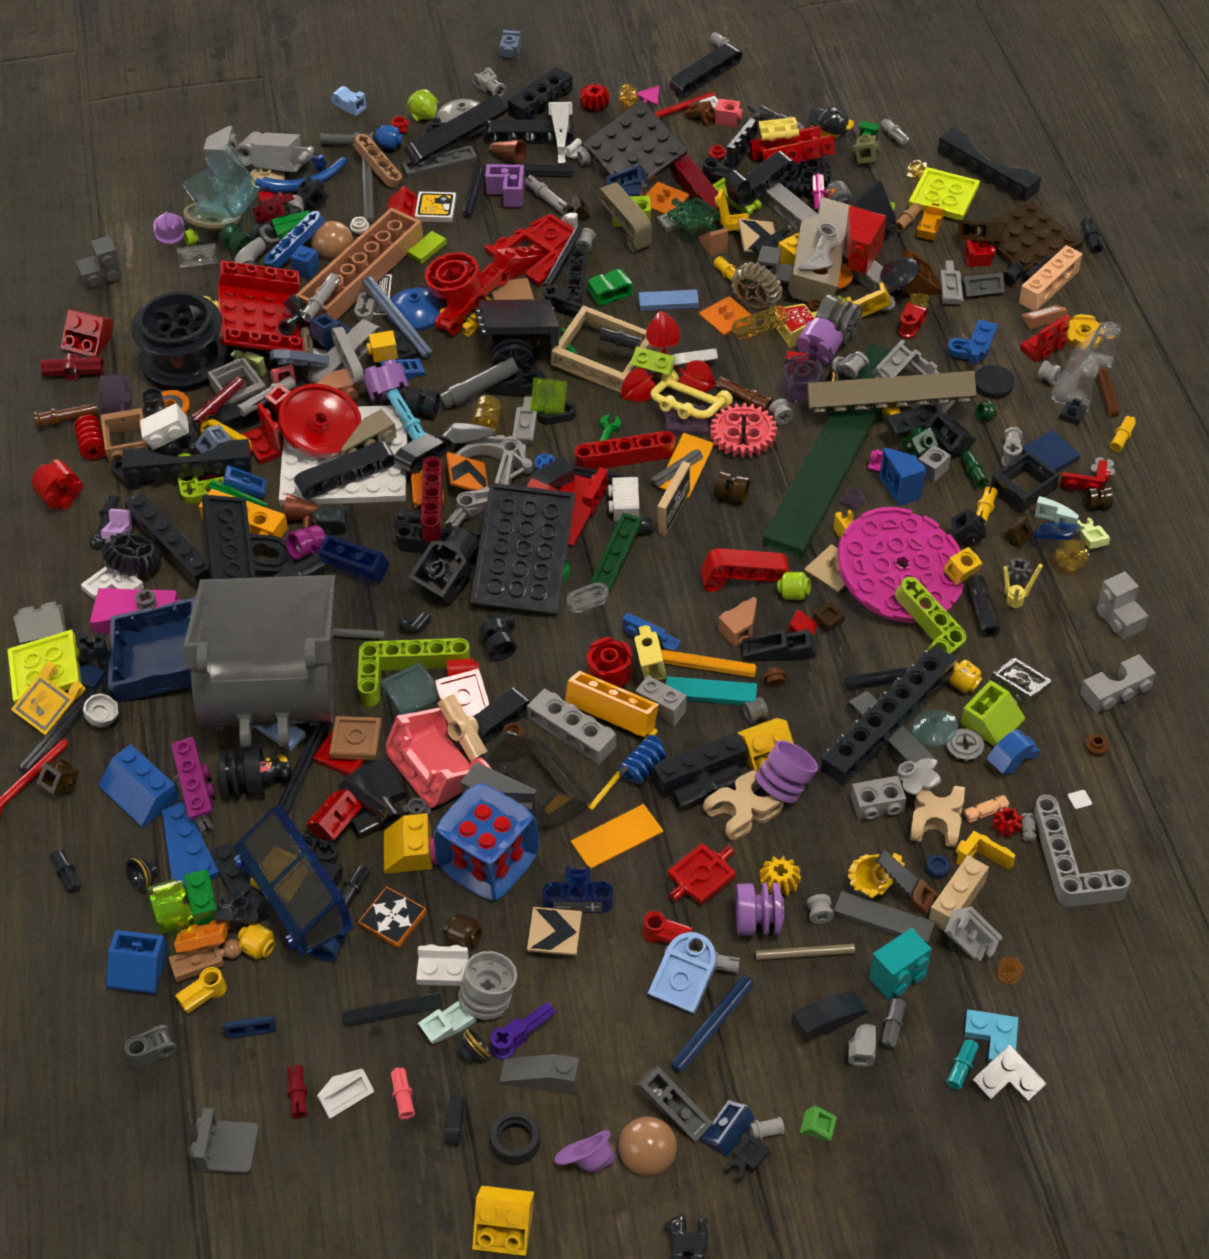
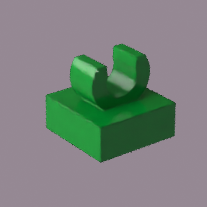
[859,120,879,140]

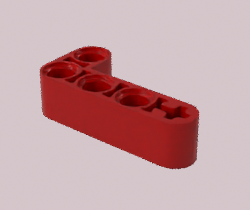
[700,548,790,592]

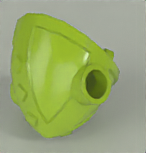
[407,90,439,122]

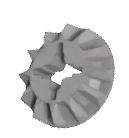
[946,729,984,762]

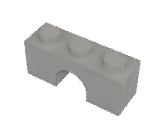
[1080,654,1156,713]

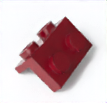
[252,192,294,224]

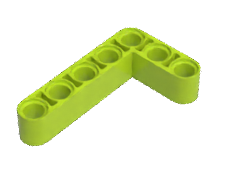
[358,638,471,707]

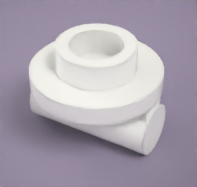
[565,138,582,159]

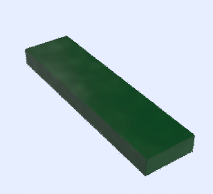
[590,512,643,593]

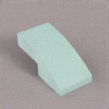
[1034,496,1079,533]
[418,1001,477,1044]

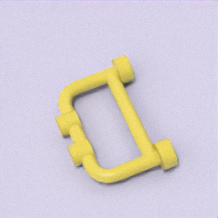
[651,370,733,419]

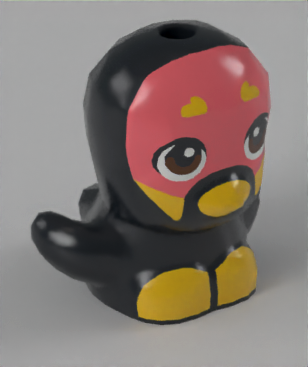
[260,754,292,784]

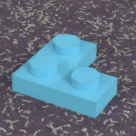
[964,1009,1018,1063]

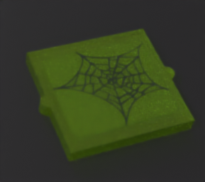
[530,378,567,414]

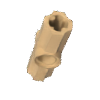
[437,694,489,762]

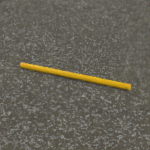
[587,728,658,811]

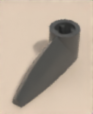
[440,423,496,450]

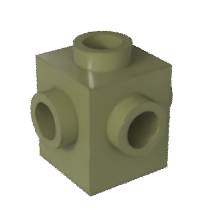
[853,134,881,164]

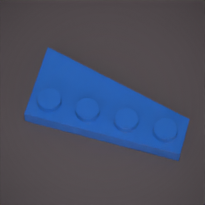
[162,801,220,896]

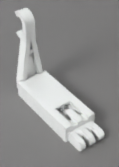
[549,102,573,165]

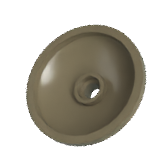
[184,201,241,233]

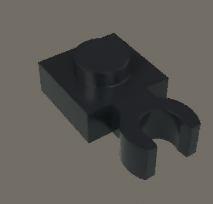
[725,1133,770,1183]

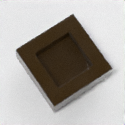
[814,602,845,631]

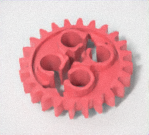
[710,403,777,458]

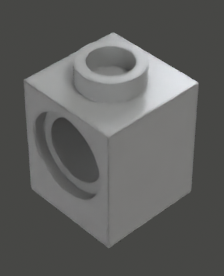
[918,445,951,483]

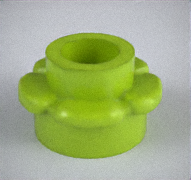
[183,228,199,247]

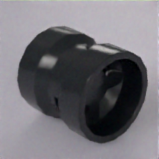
[142,388,166,416]

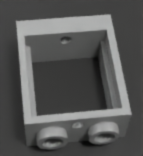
[208,357,266,405]

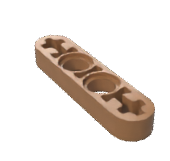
[353,134,402,188]

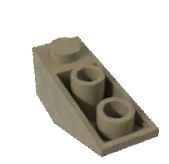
[341,409,397,456]

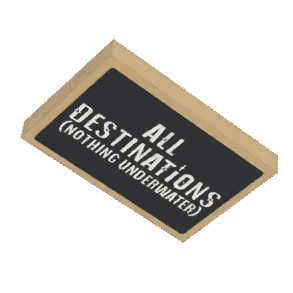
[658,461,690,536]

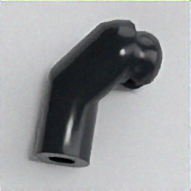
[394,509,421,526]

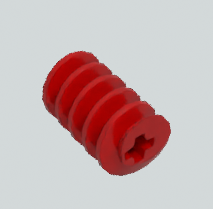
[74,415,106,461]

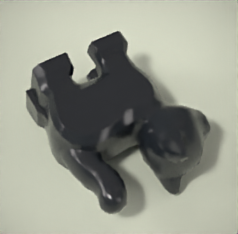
[164,417,198,456]
[76,633,111,670]
[664,1212,708,1259]

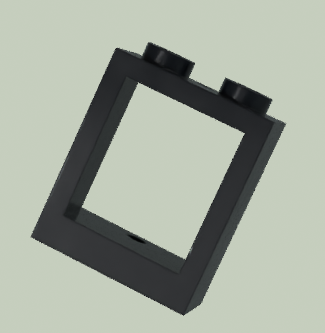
[990,451,1059,513]

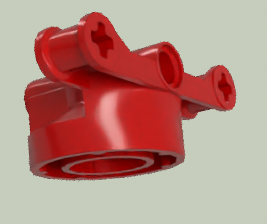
[425,252,510,336]

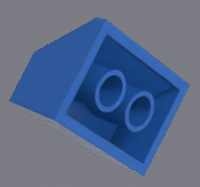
[98,745,179,828]

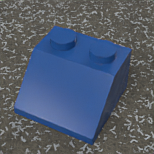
[879,448,926,506]

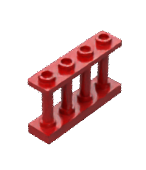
[749,126,835,163]

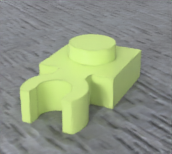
[231,350,266,376]
[1076,518,1110,549]

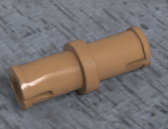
[896,203,922,233]

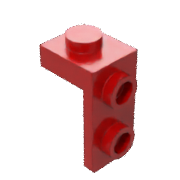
[1060,460,1110,491]

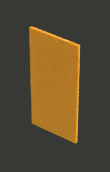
[659,433,714,498]
[571,804,664,869]

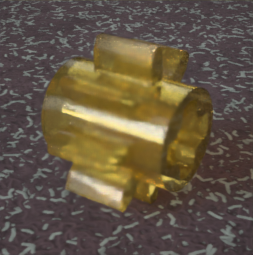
[617,84,638,107]

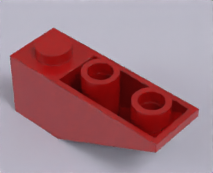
[492,245,548,279]

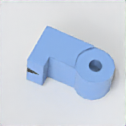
[331,86,367,116]

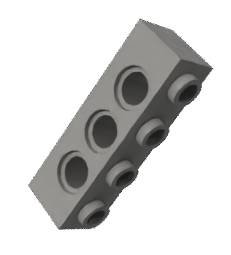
[527,688,616,765]

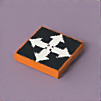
[358,886,427,949]

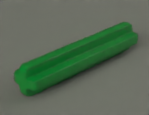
[208,480,268,508]

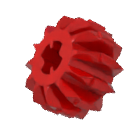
[580,83,610,112]

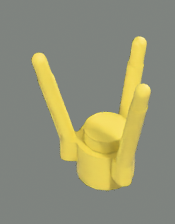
[1003,564,1043,608]

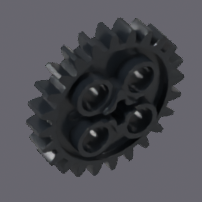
[779,157,831,197]

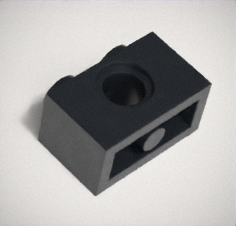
[925,410,976,456]

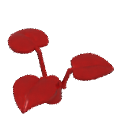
[621,311,715,402]

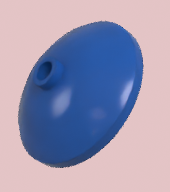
[386,287,445,331]

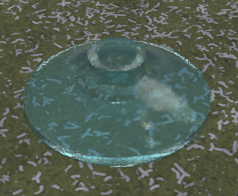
[912,710,958,746]

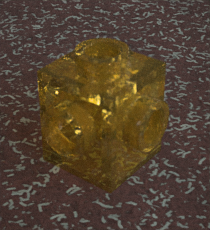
[1055,539,1088,571]

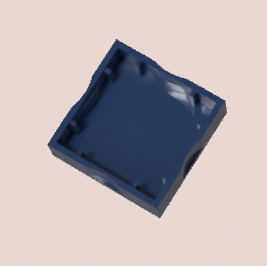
[108,597,196,703]

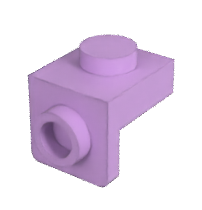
[101,509,132,539]

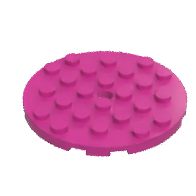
[837,507,965,623]

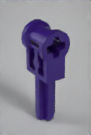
[490,1003,555,1060]

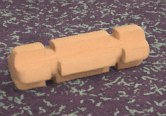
[964,795,1009,822]

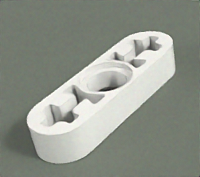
[671,349,718,366]

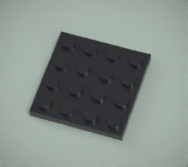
[584,100,688,184]

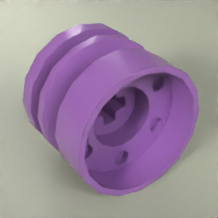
[755,740,819,803]
[736,883,784,936]

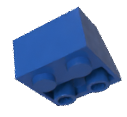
[106,930,169,994]

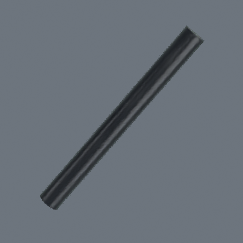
[543,226,583,287]

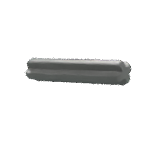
[651,449,703,488]

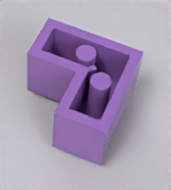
[485,164,525,207]

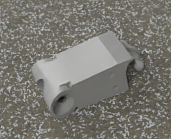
[233,132,314,172]

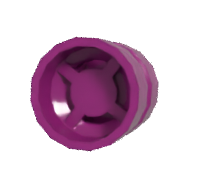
[286,525,327,559]

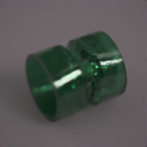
[219,223,254,255]

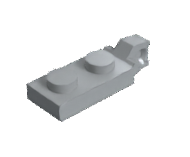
[940,260,963,305]
[512,396,537,445]

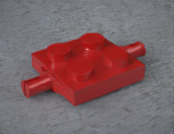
[668,843,736,906]

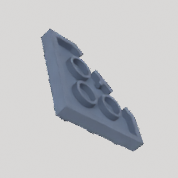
[269,349,329,367]

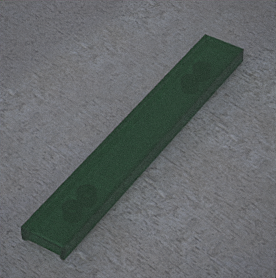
[763,343,905,559]

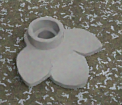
[897,758,941,795]

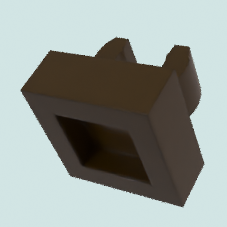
[567,194,591,221]
[1003,517,1033,547]

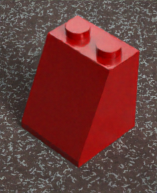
[846,205,886,274]

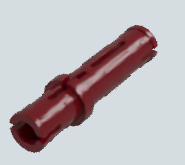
[191,376,246,425]

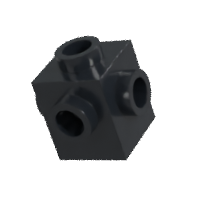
[296,176,329,210]
[951,508,987,546]

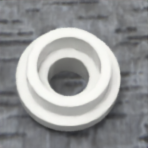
[350,217,369,234]

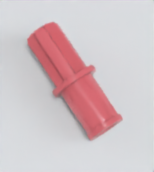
[391,1068,415,1120]

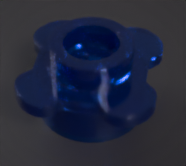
[311,152,327,171]

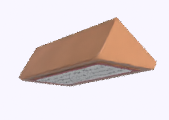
[1021,305,1067,329]

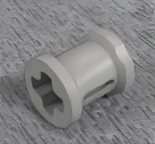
[575,228,596,253]

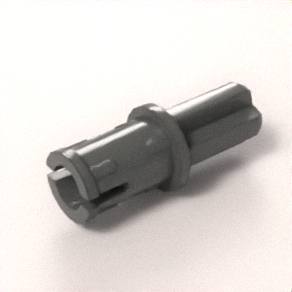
[881,998,907,1048]

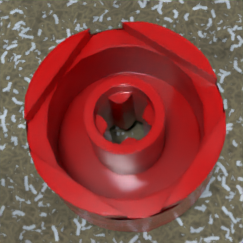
[31,460,84,510]
[587,637,632,688]

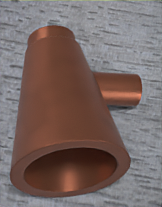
[489,140,527,165]
[283,493,324,530]

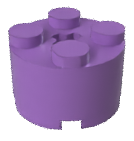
[796,318,843,366]
[364,359,409,402]

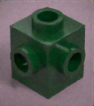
[900,426,939,458]

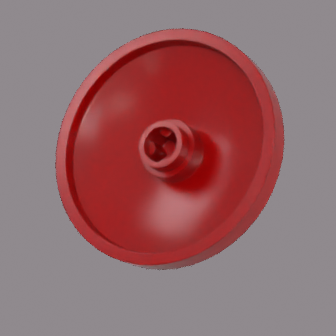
[278,384,362,458]

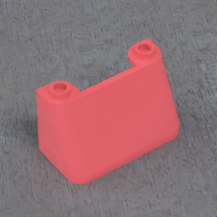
[385,708,491,808]

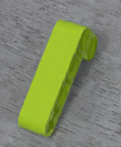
[895,577,966,655]

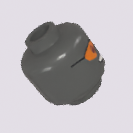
[825,181,852,205]

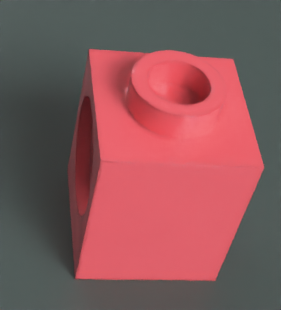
[715,99,743,127]

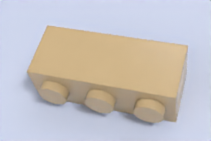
[929,855,989,931]

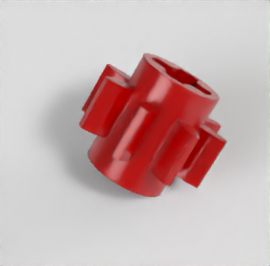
[992,807,1023,838]

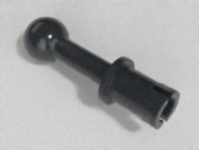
[89,494,120,550]

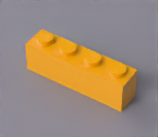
[565,671,659,737]

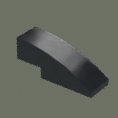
[484,368,548,397]
[519,456,575,489]
[742,629,816,661]
[791,991,868,1042]

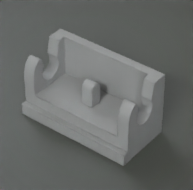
[945,906,1002,962]

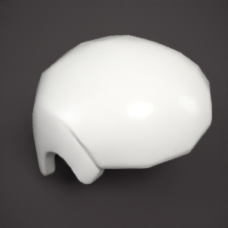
[83,693,119,728]

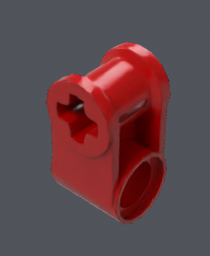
[898,303,928,339]

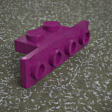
[171,737,216,819]

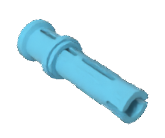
[387,389,426,441]

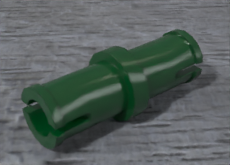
[960,450,989,488]

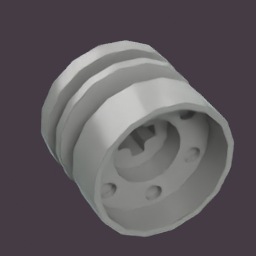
[458,951,517,1020]

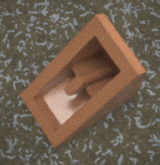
[698,228,728,257]

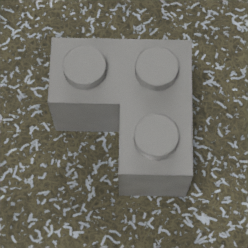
[1096,572,1148,639]

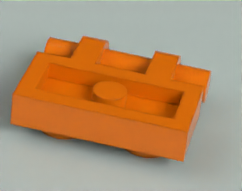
[174,920,231,953]

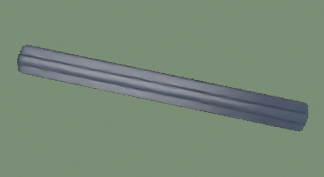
[363,276,432,358]

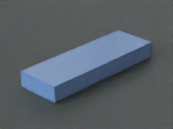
[639,290,699,311]

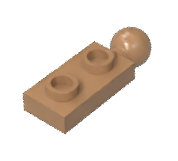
[168,939,242,982]

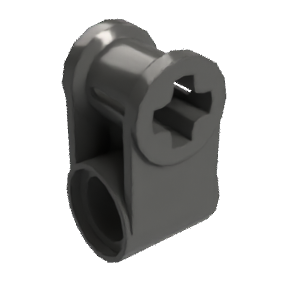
[125,1025,178,1069]

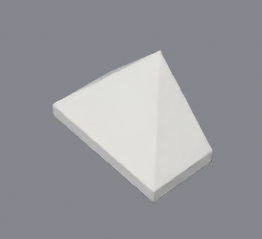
[317,1069,375,1118]

